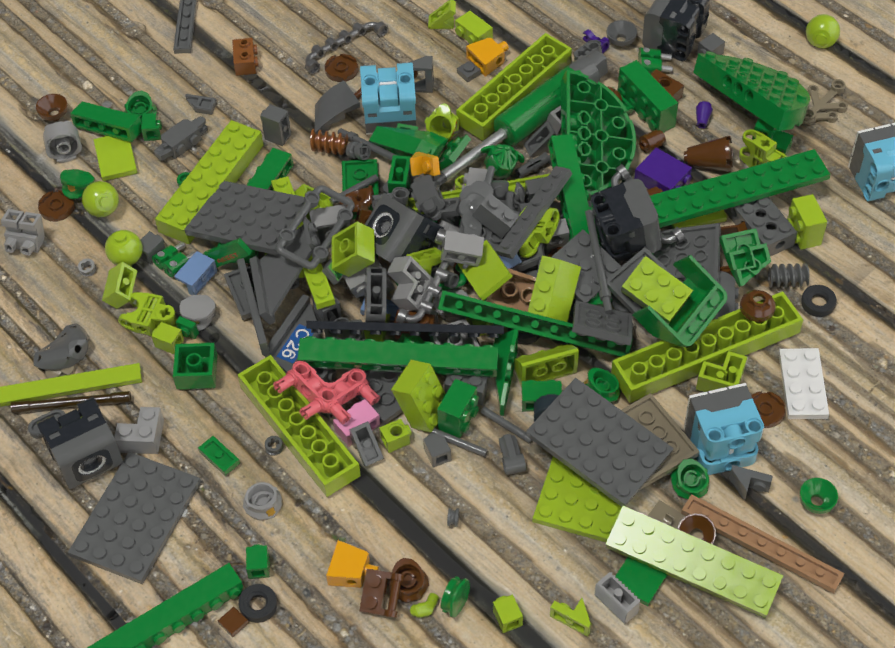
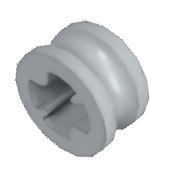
[78,259,97,277]

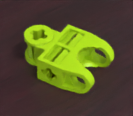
[739,129,787,167]
[516,206,560,258]
[118,292,177,336]

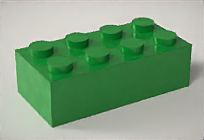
[617,60,678,133]

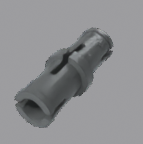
[515,152,551,179]

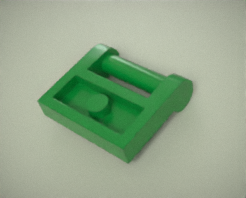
[439,134,471,171]

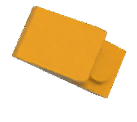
[410,152,440,176]

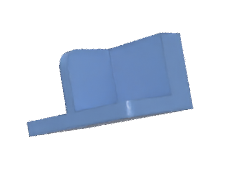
[175,251,217,295]

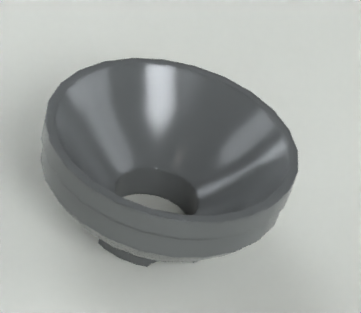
[606,20,637,47]

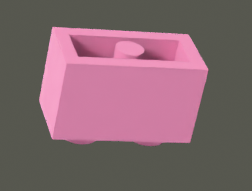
[333,399,380,447]

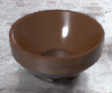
[36,94,68,121]
[740,290,776,322]
[678,514,716,544]

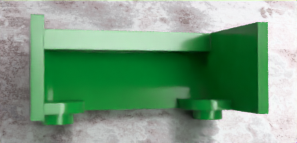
[632,255,727,347]

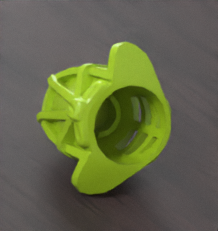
[424,103,460,142]

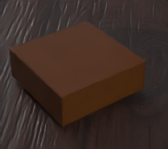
[217,606,249,638]

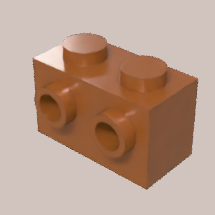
[232,38,259,76]

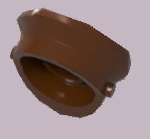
[388,558,429,603]

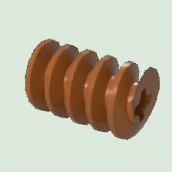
[310,129,348,155]

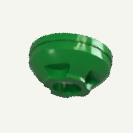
[800,478,838,514]

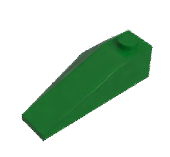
[369,126,448,157]

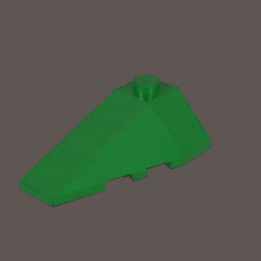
[490,329,518,416]

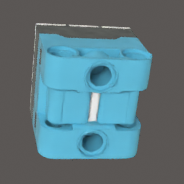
[360,62,416,135]
[848,123,895,201]
[684,383,764,475]

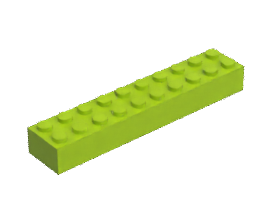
[611,291,804,403]

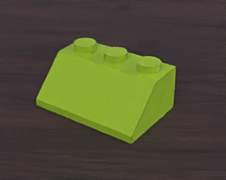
[528,255,581,322]
[514,344,579,388]

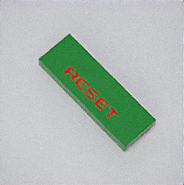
[204,238,252,268]

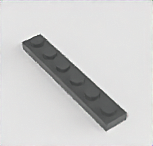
[495,166,572,259]

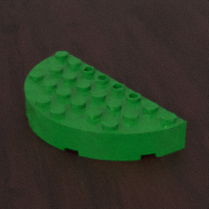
[693,51,810,131]
[561,70,636,201]

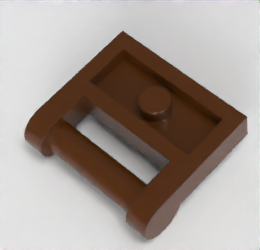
[359,569,404,618]

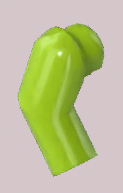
[410,593,439,617]

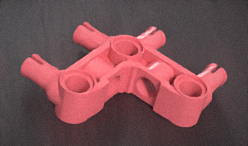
[273,361,380,425]

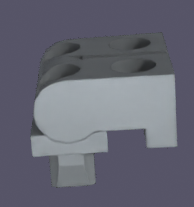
[1,209,45,256]

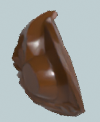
[339,185,374,212]

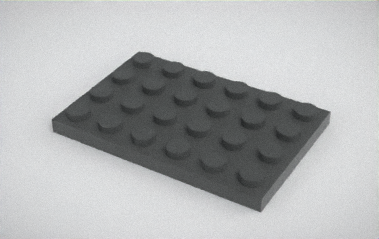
[184,181,311,255]
[642,223,721,327]
[525,377,674,507]
[68,452,201,584]

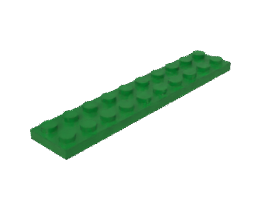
[650,149,831,228]

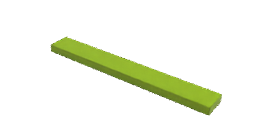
[0,363,142,407]

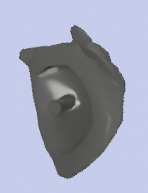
[513,182,526,211]

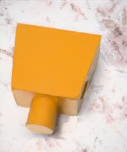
[466,38,509,77]
[326,540,379,588]

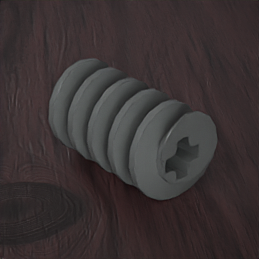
[768,263,810,288]

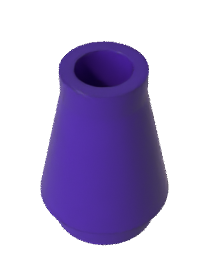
[695,101,713,129]

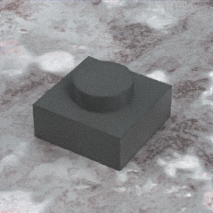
[457,61,481,82]

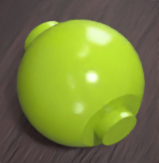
[806,14,840,48]
[82,181,119,217]
[105,230,143,266]

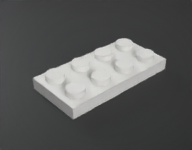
[778,348,829,419]

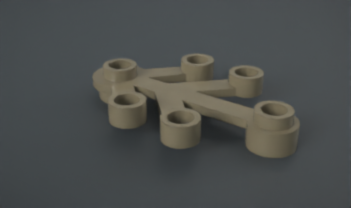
[803,79,848,125]

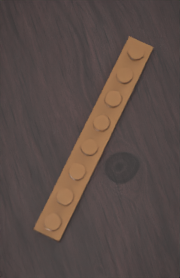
[681,494,845,594]

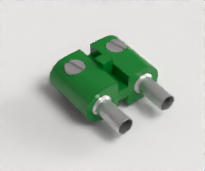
[638,47,673,74]
[152,242,195,277]

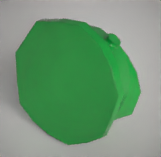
[124,90,157,123]
[60,169,95,199]
[583,368,621,403]
[671,459,709,499]
[441,576,470,618]

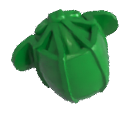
[480,144,525,180]

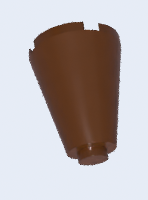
[684,136,733,172]

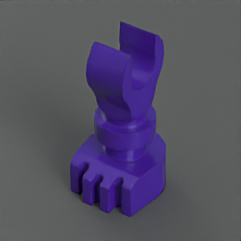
[583,29,610,54]

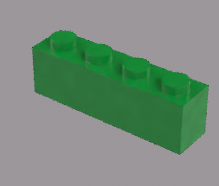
[70,101,142,142]
[247,148,294,191]

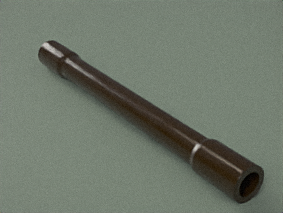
[11,391,131,414]

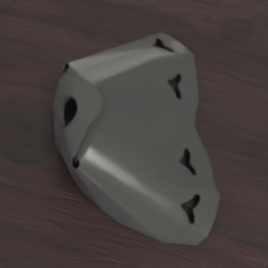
[33,323,89,370]

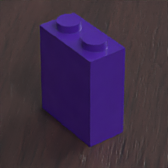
[634,148,692,192]

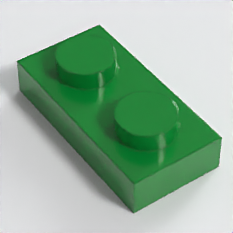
[198,436,240,476]

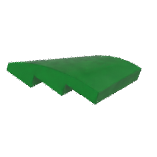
[720,228,771,287]

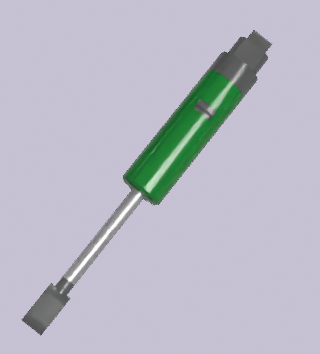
[408,40,608,198]

